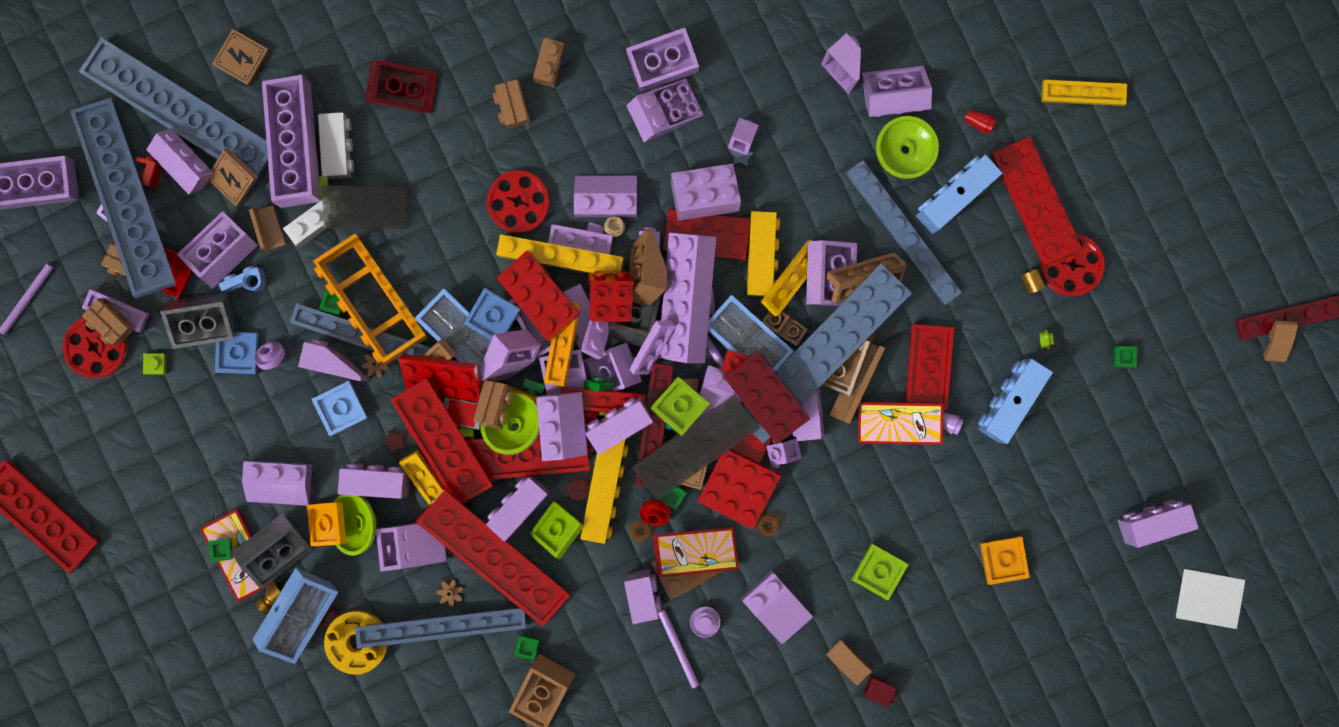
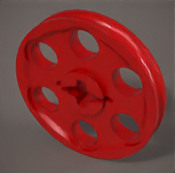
[487,170,550,233]
[1040,234,1105,297]
[62,318,128,378]

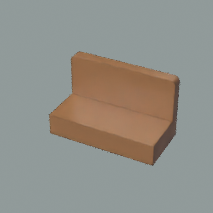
[249,205,287,251]

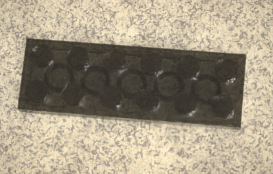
[632,393,759,500]

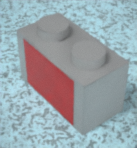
[444,397,481,430]

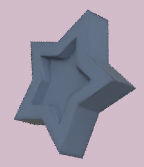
[730,149,754,166]

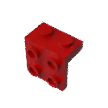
[588,271,634,322]

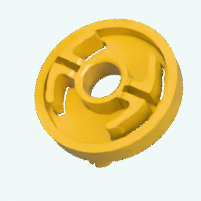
[324,610,388,675]

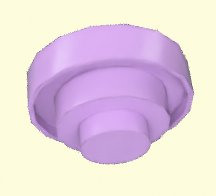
[254,341,285,370]
[690,606,720,637]

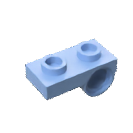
[219,266,266,292]

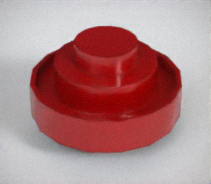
[640,500,671,526]

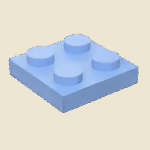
[311,381,368,436]

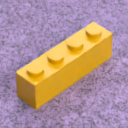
[747,211,780,297]

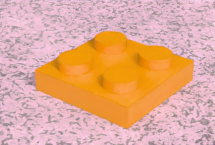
[307,502,346,546]
[980,536,1030,585]

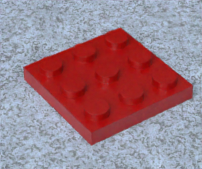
[697,446,781,529]

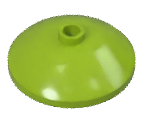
[876,116,939,179]
[481,393,540,455]
[334,494,376,556]

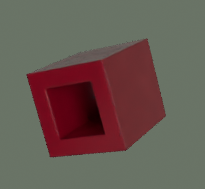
[862,674,897,707]

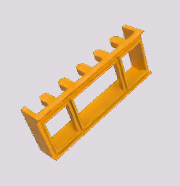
[313,233,428,366]

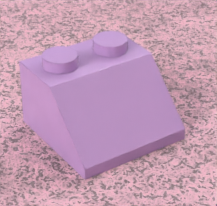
[584,343,642,391]

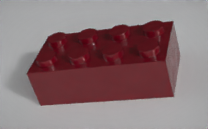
[724,349,810,445]

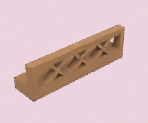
[827,252,907,304]
[829,344,885,424]

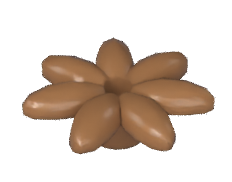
[362,354,389,377]
[436,580,463,607]

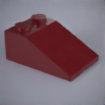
[365,60,437,114]

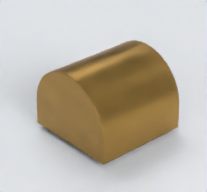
[1020,269,1045,295]

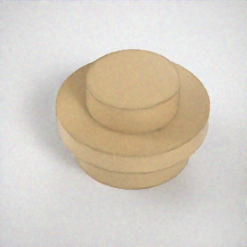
[604,216,625,237]

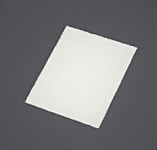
[1176,569,1245,629]

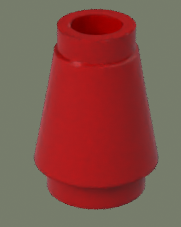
[964,109,997,135]

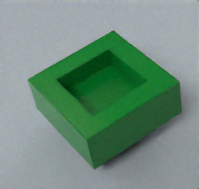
[319,290,342,316]
[1113,346,1137,368]
[584,376,614,392]
[523,378,546,396]
[658,481,687,510]
[208,538,233,562]
[514,634,540,661]

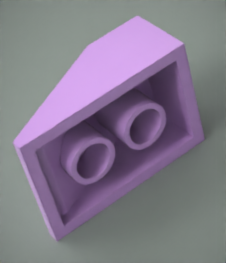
[298,339,370,381]
[689,365,742,441]
[741,570,813,644]

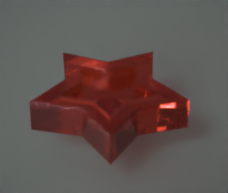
[382,430,406,454]

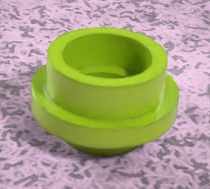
[1039,329,1054,350]

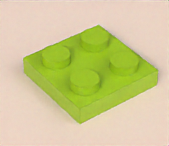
[650,377,710,437]
[529,501,584,559]
[851,543,909,600]

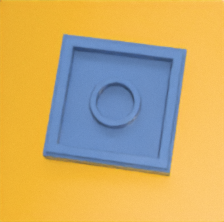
[463,288,521,340]
[215,332,260,374]

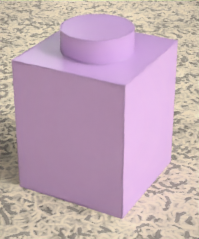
[728,118,759,156]

